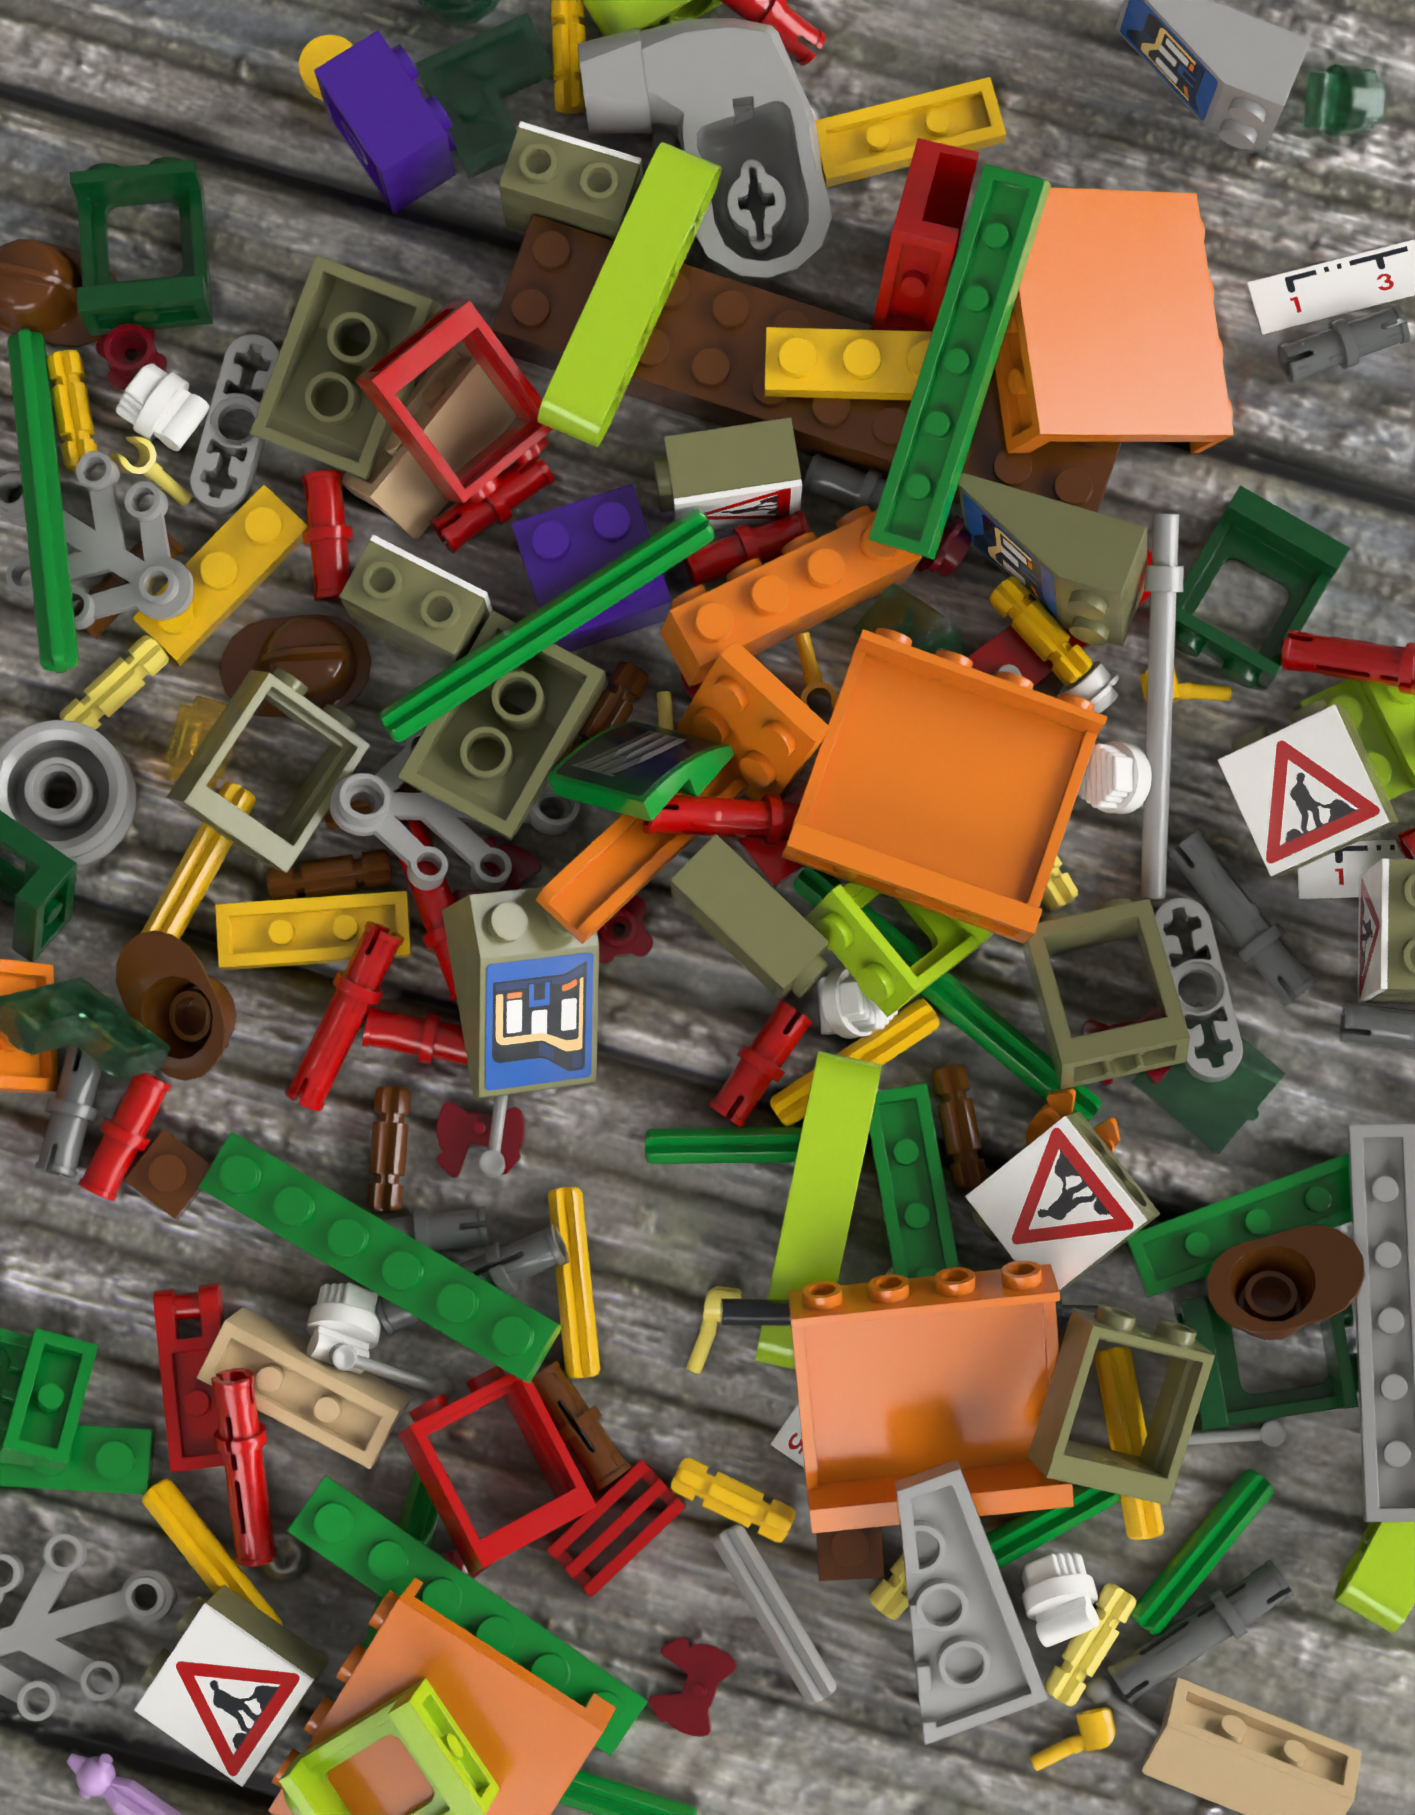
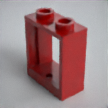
[355,300,553,504]
[398,1366,597,1574]

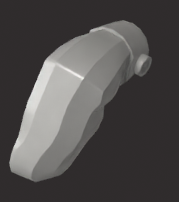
[578,18,832,280]

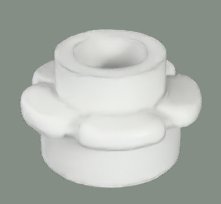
[1060,661,1119,713]

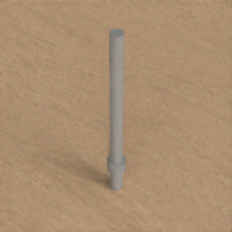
[1140,514,1184,899]

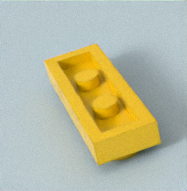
[815,77,1006,188]
[764,327,932,400]
[132,485,308,666]
[215,891,413,970]

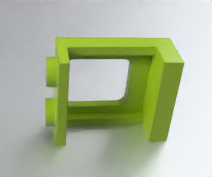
[805,882,995,1018]
[279,1677,500,1815]

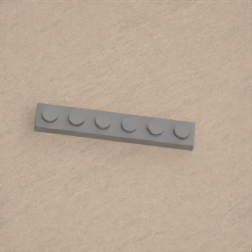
[1347,1123,1415,1522]

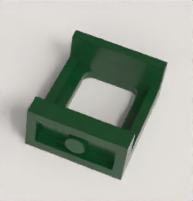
[69,157,213,336]
[1175,485,1351,689]
[0,810,77,963]
[1173,1296,1359,1431]

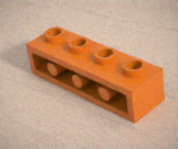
[660,505,922,688]

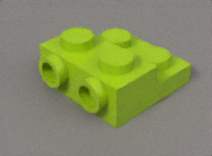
[1296,679,1415,801]

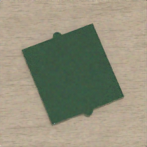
[1131,1002,1286,1155]

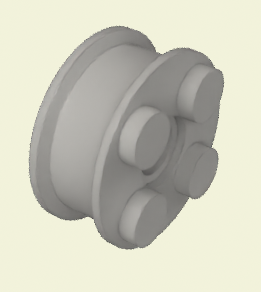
[0,720,137,867]

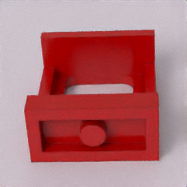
[871,138,979,332]

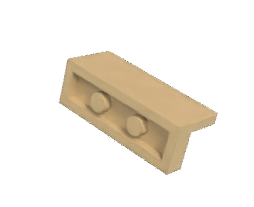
[341,341,516,539]
[197,1308,412,1469]
[1142,1677,1362,1815]

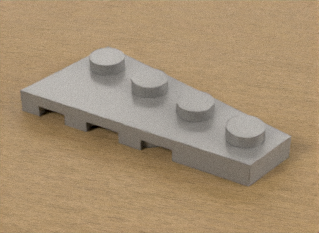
[895,1459,1048,1745]

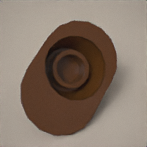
[0,239,117,347]
[220,614,371,717]
[116,930,237,1081]
[1207,1225,1365,1340]

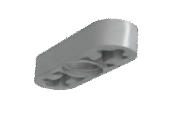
[190,334,279,515]
[1155,898,1243,1082]

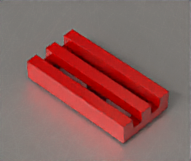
[547,1459,686,1598]

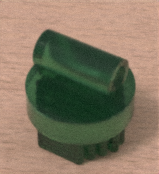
[1303,64,1386,136]

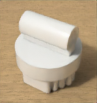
[116,363,210,452]
[1077,741,1152,814]
[817,967,898,1039]
[306,1282,382,1375]
[1021,1552,1099,1647]

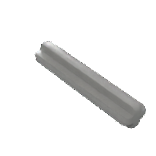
[713,1524,837,1705]

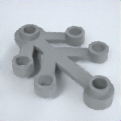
[0,451,194,630]
[330,729,580,892]
[0,1533,177,1721]

